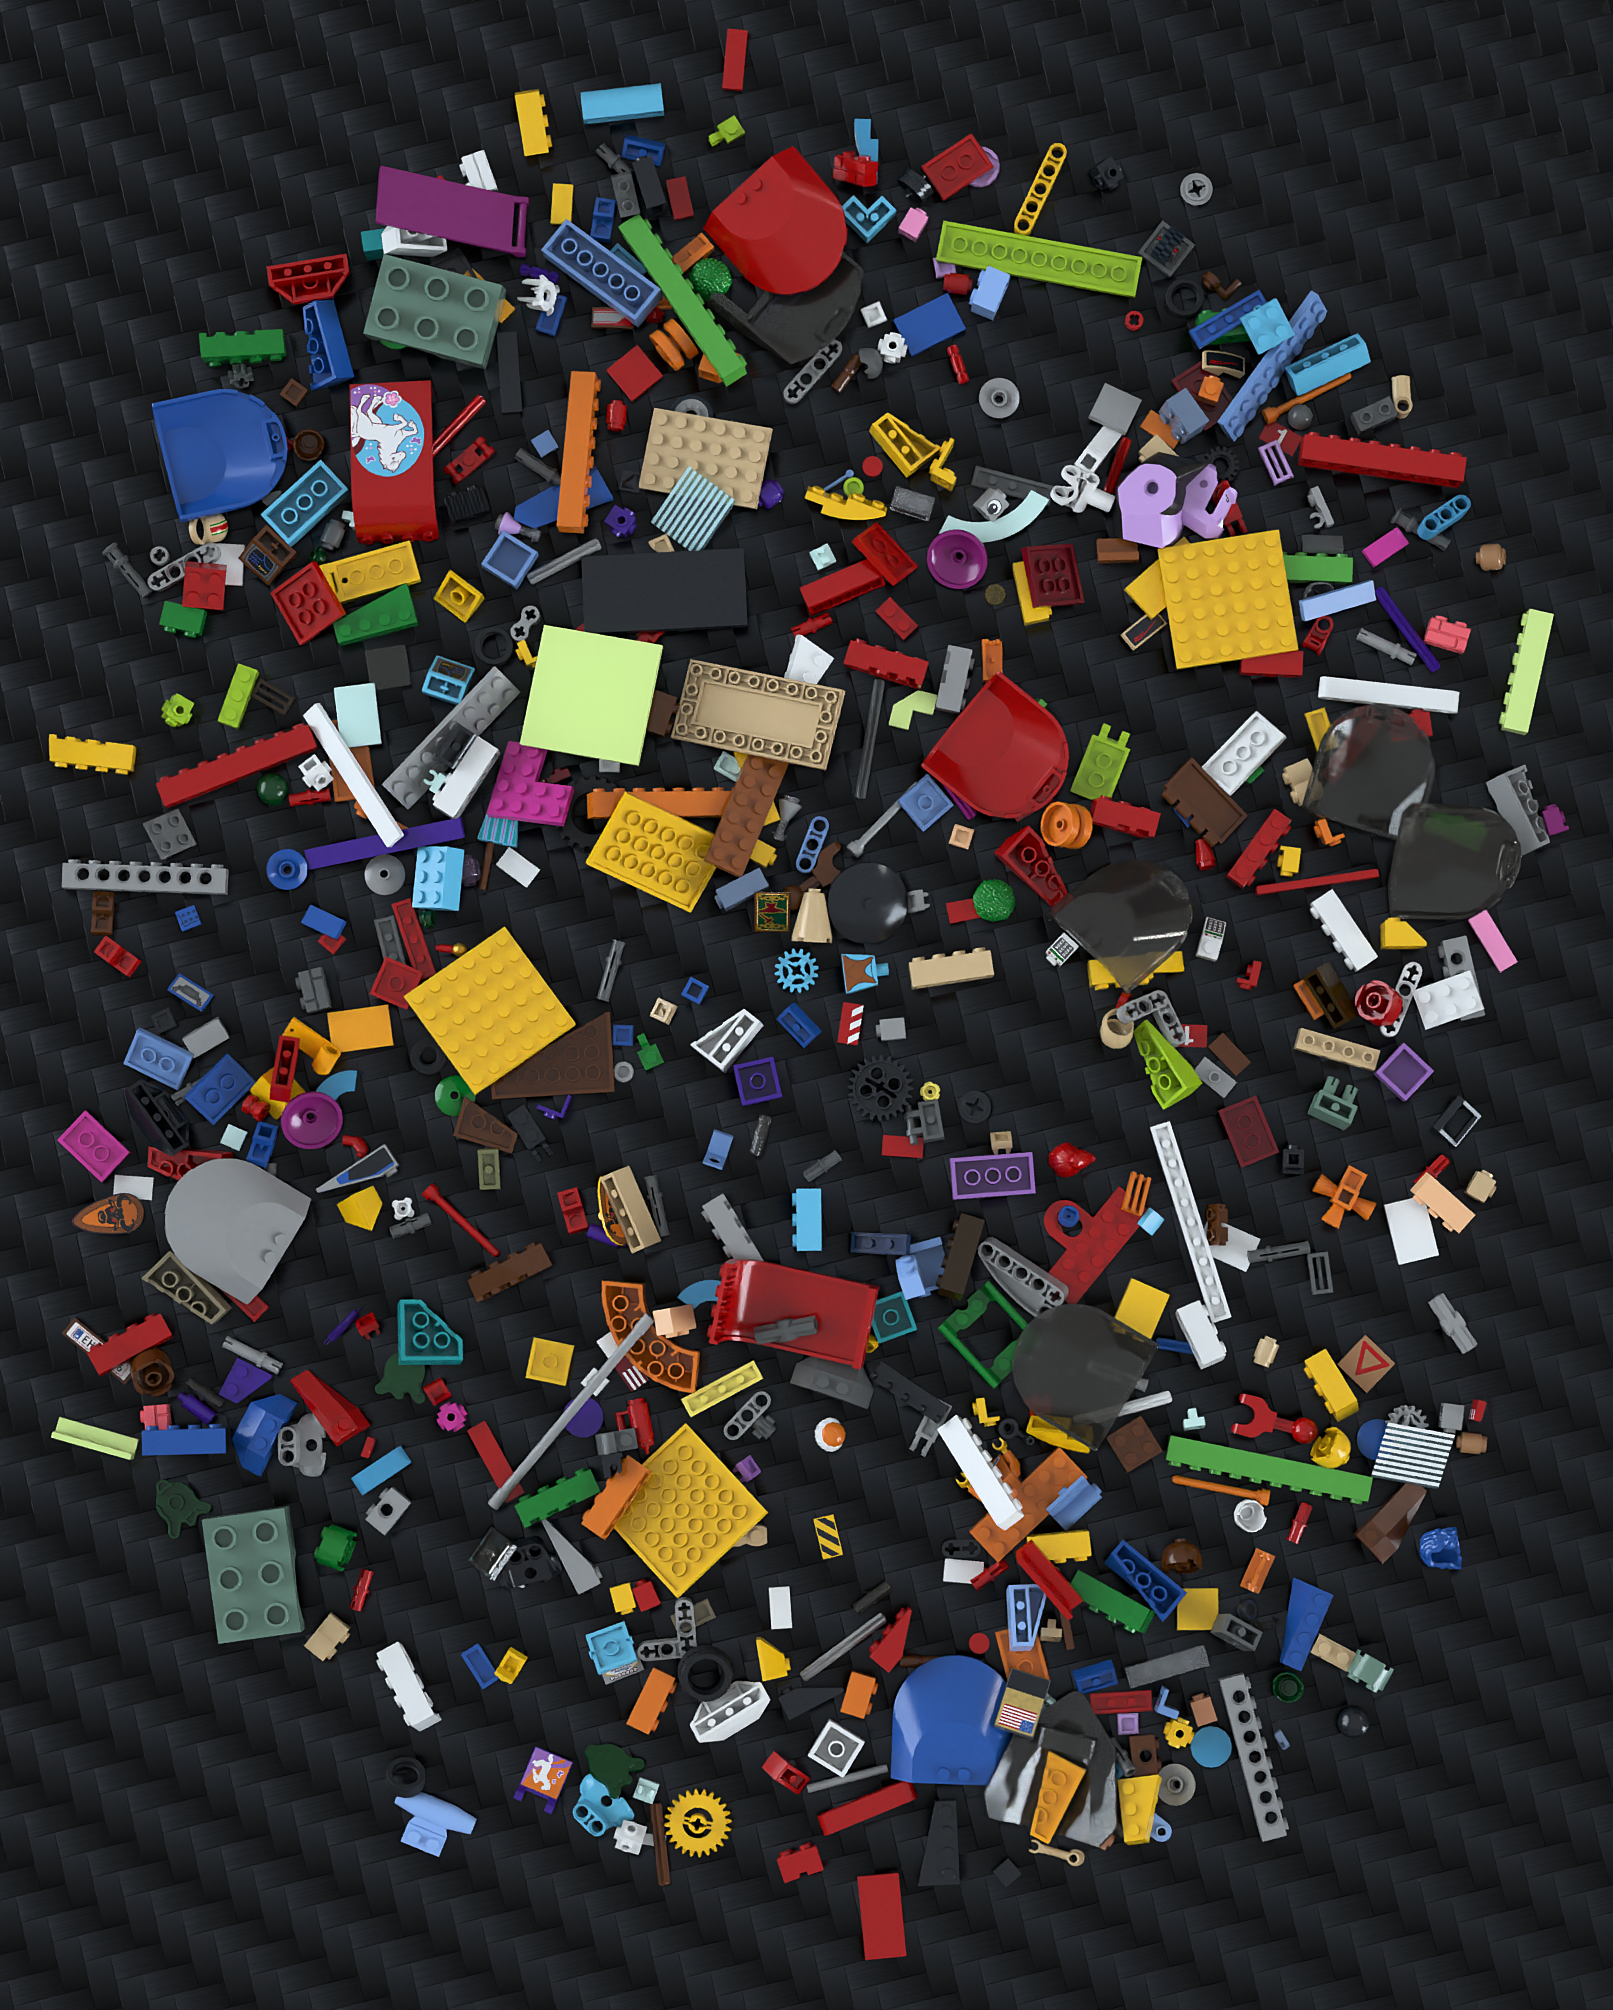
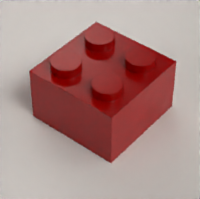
[182,561,227,610]

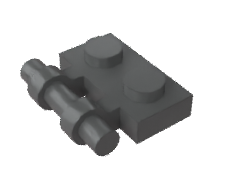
[903,1099,945,1146]

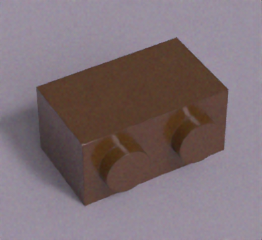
[646,690,680,738]

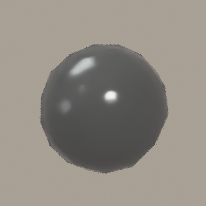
[1287,404,1313,430]

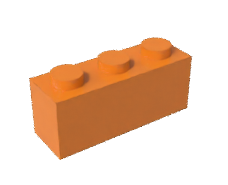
[626,1666,678,1735]

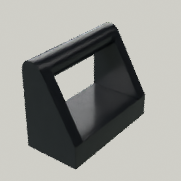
[1430,1095,1482,1148]

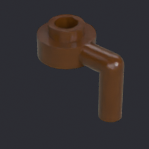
[1202,271,1242,300]

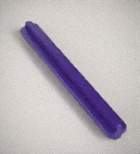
[1375,586,1441,672]

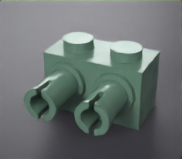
[1307,1076,1358,1130]

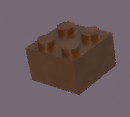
[1105,1415,1162,1473]

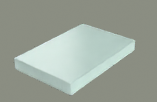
[334,683,382,748]

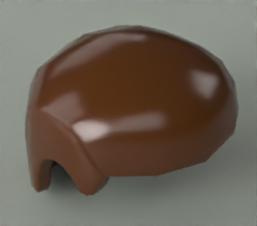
[293,429,324,461]

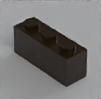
[1302,961,1359,1029]

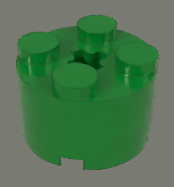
[314,1524,357,1572]

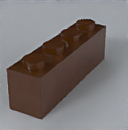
[468,1241,553,1302]

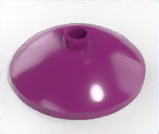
[927,529,988,589]
[281,1091,343,1149]

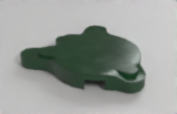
[375,1352,426,1404]
[156,1479,212,1539]
[584,1744,644,1799]

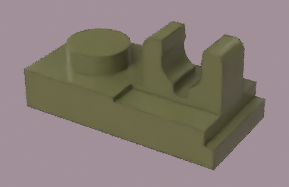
[478,1148,501,1190]

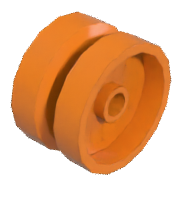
[649,318,699,371]
[1041,802,1093,849]

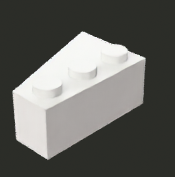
[784,635,834,684]
[690,1009,763,1073]

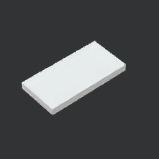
[1202,711,1286,796]

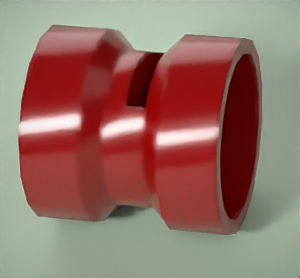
[241,1094,270,1122]

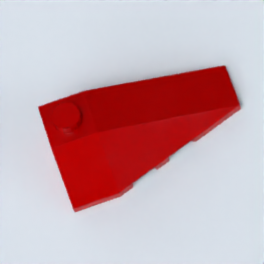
[994,826,1069,911]
[148,1146,233,1181]
[290,1370,370,1447]

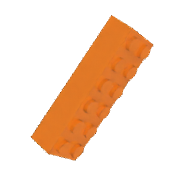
[969,1447,1088,1562]

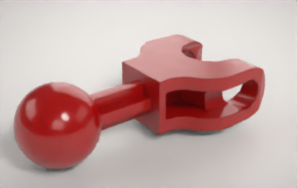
[1231,1394,1318,1444]

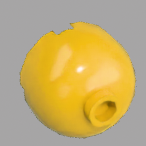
[1310,1427,1351,1469]

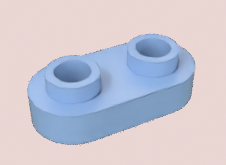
[1150,1812,1172,1842]

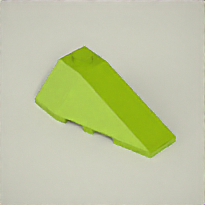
[1133,1020,1203,1110]

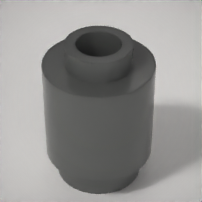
[319,519,345,551]

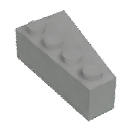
[701,1194,764,1261]

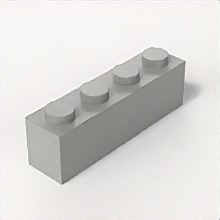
[1486,765,1550,856]

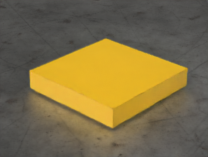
[525,1337,574,1386]
[1177,1588,1218,1630]

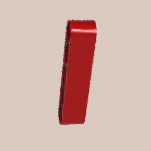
[817,1781,918,1836]

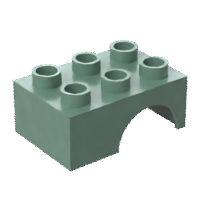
[363,254,507,370]
[202,1506,306,1644]

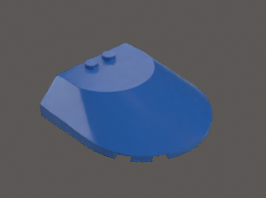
[152,389,287,523]
[891,1655,1015,1786]

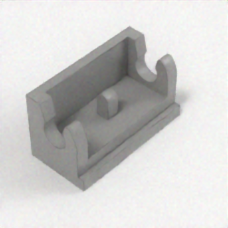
[182,1017,229,1058]

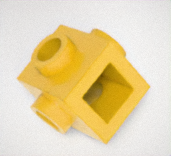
[1163,1717,1194,1749]

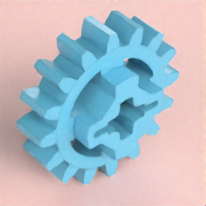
[775,949,819,993]

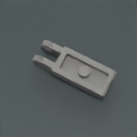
[909,1399,952,1457]

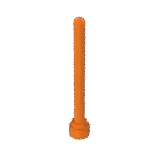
[1261,372,1352,425]
[1172,1475,1270,1506]

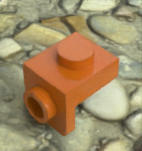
[1314,818,1345,846]

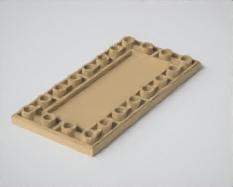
[671,659,845,770]

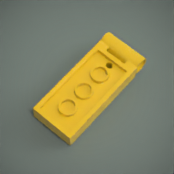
[319,541,422,604]

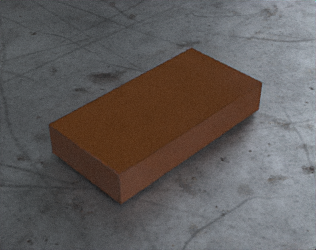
[1208,1033,1251,1077]

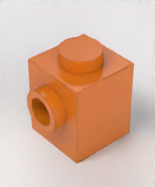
[1196,375,1224,406]

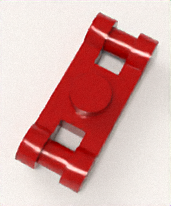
[443,436,496,485]

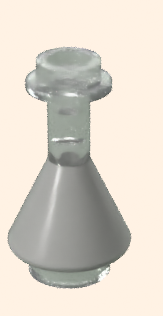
[772,795,802,842]

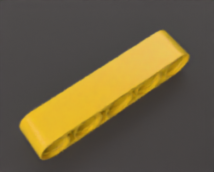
[1014,143,1067,236]

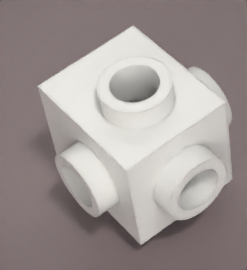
[877,332,908,363]
[298,754,334,791]
[614,1820,647,1855]

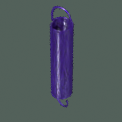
[324,1307,362,1345]

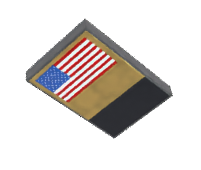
[993,1668,1051,1740]

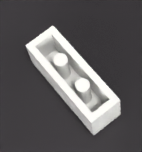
[1175,1300,1227,1369]

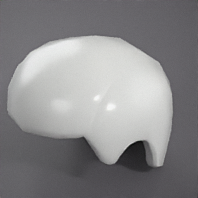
[1234,1499,1267,1532]

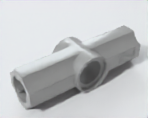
[1428,1293,1477,1354]

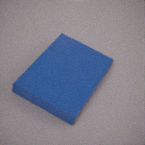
[893,293,966,357]
[184,1053,257,1125]

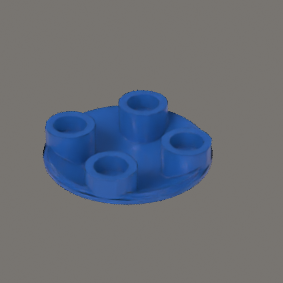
[1357,1419,1396,1460]

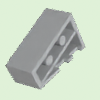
[935,645,975,715]

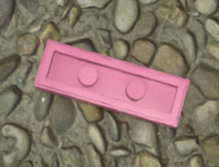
[1468,910,1518,973]

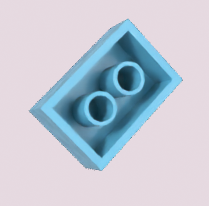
[412,846,464,911]
[792,1189,822,1251]

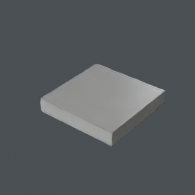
[1089,383,1142,435]

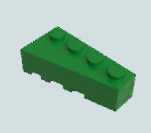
[333,583,419,646]
[515,1467,602,1528]

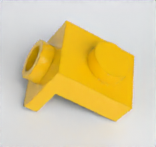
[515,640,538,669]
[972,1397,1000,1427]
[494,1647,528,1684]

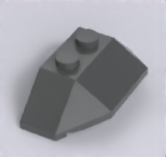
[790,1356,874,1409]

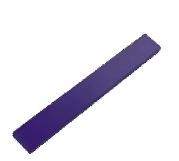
[304,817,465,870]

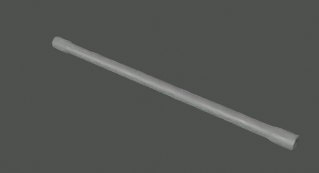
[488,1313,654,1510]

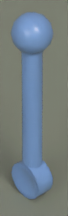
[824,470,854,492]

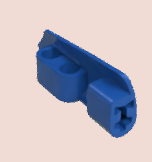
[514,465,613,529]

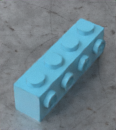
[1285,333,1371,396]

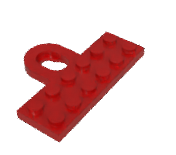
[1041,1186,1148,1307]

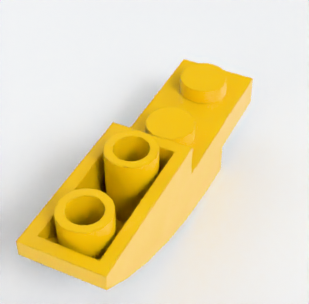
[805,486,887,520]

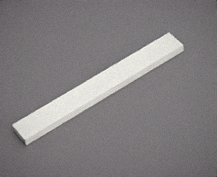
[303,703,404,847]

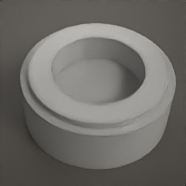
[613,1062,634,1082]

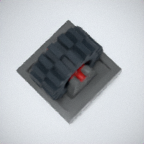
[1138,220,1195,278]

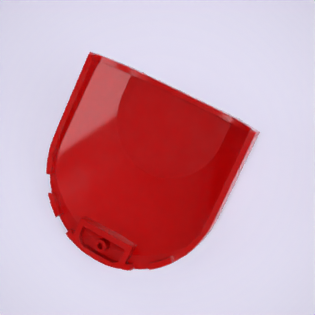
[703,146,847,295]
[921,670,1069,818]

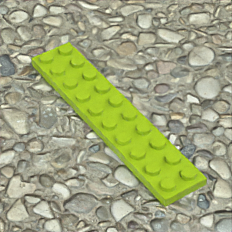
[936,221,1142,298]

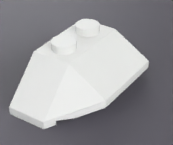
[690,1681,770,1743]

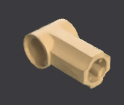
[1391,375,1413,419]

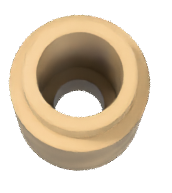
[1253,1336,1279,1368]

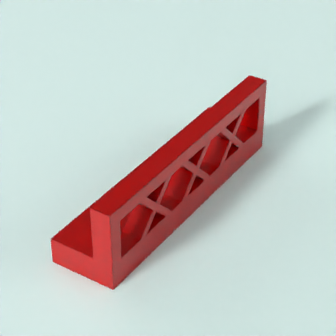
[1015,1540,1083,1620]

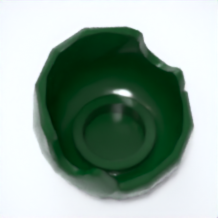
[257,773,289,806]
[1273,1671,1304,1703]

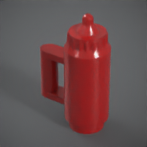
[614,1398,654,1455]

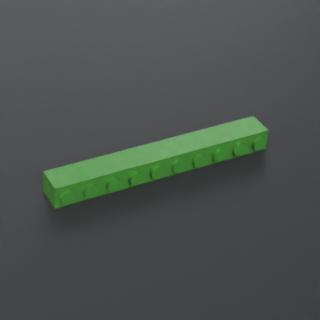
[618,214,747,387]
[1165,1435,1373,1505]

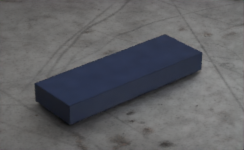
[850,1232,911,1255]

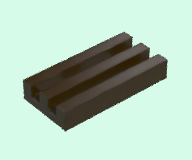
[250,678,296,716]

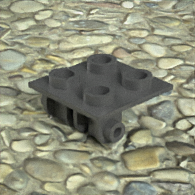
[143,809,197,860]

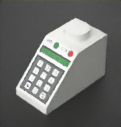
[1195,917,1226,962]
[1045,933,1079,967]

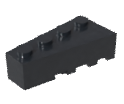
[918,1798,960,1886]

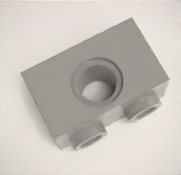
[365,1487,412,1535]

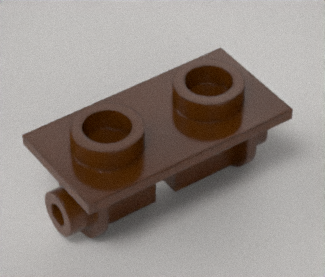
[1206,1204,1228,1246]

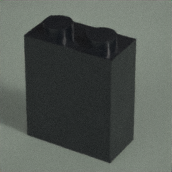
[632,156,667,218]

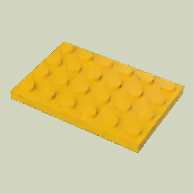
[586,791,717,913]

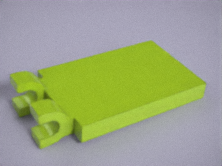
[1070,723,1130,800]

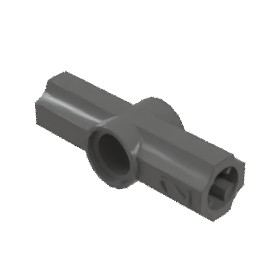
[754,1315,818,1345]

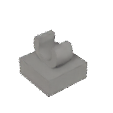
[907,890,930,913]

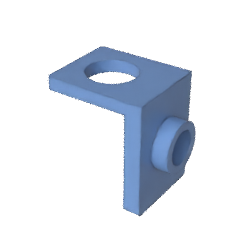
[703,1130,733,1170]

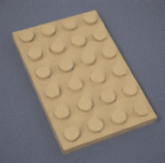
[639,408,773,509]

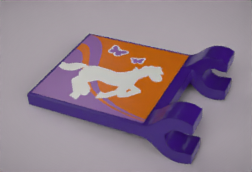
[514,1746,573,1814]

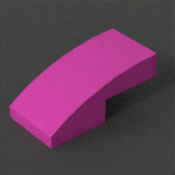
[1362,527,1409,568]

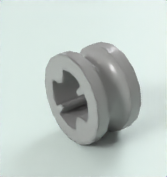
[150,546,170,566]

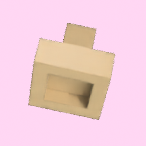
[990,1131,1012,1155]
[1040,1619,1062,1642]

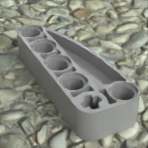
[978,1237,1069,1322]

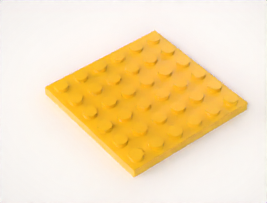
[1157,530,1298,670]
[404,927,576,1095]
[614,1423,768,1598]

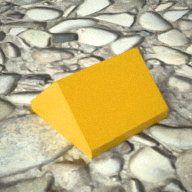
[433,570,485,623]
[249,1067,306,1121]

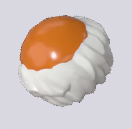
[814,1417,846,1452]

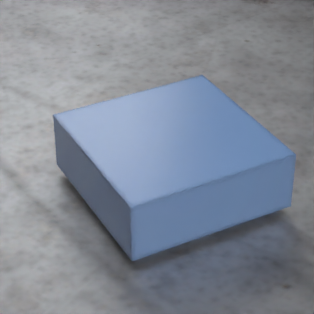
[531,430,559,458]

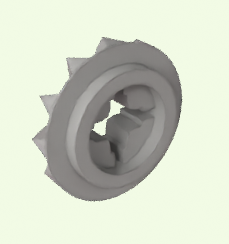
[1180,173,1213,206]

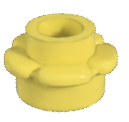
[920,1082,940,1101]

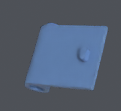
[1046,1475,1102,1531]

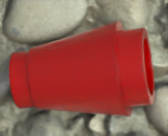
[1195,839,1216,870]

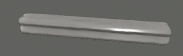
[527,538,601,584]

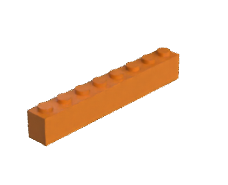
[557,371,601,533]
[587,787,733,819]

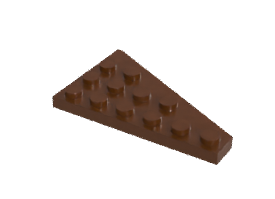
[491,1012,615,1099]

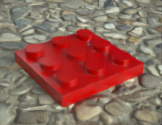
[270,561,346,645]

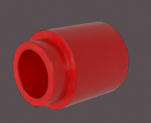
[943,273,973,295]
[605,400,627,431]

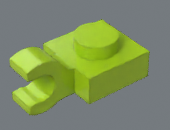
[708,115,745,147]

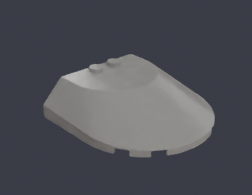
[164,1158,311,1304]

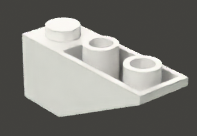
[1074,426,1123,473]

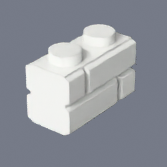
[459,150,498,192]

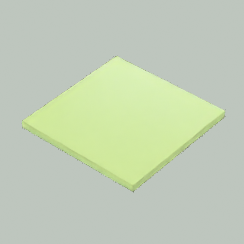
[520,625,663,766]

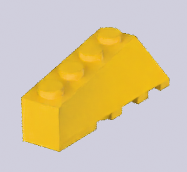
[49,734,137,775]

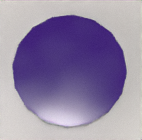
[563,1398,604,1437]

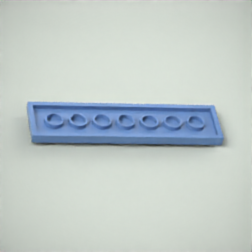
[1217,291,1327,442]

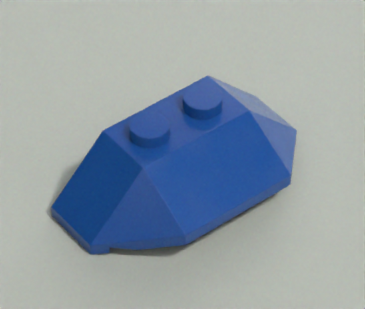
[232,1394,298,1477]

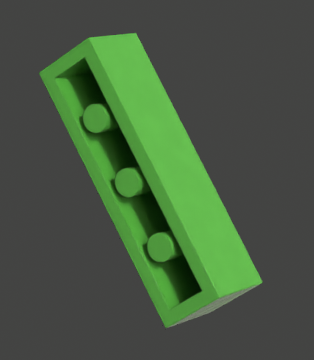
[1283,552,1353,585]

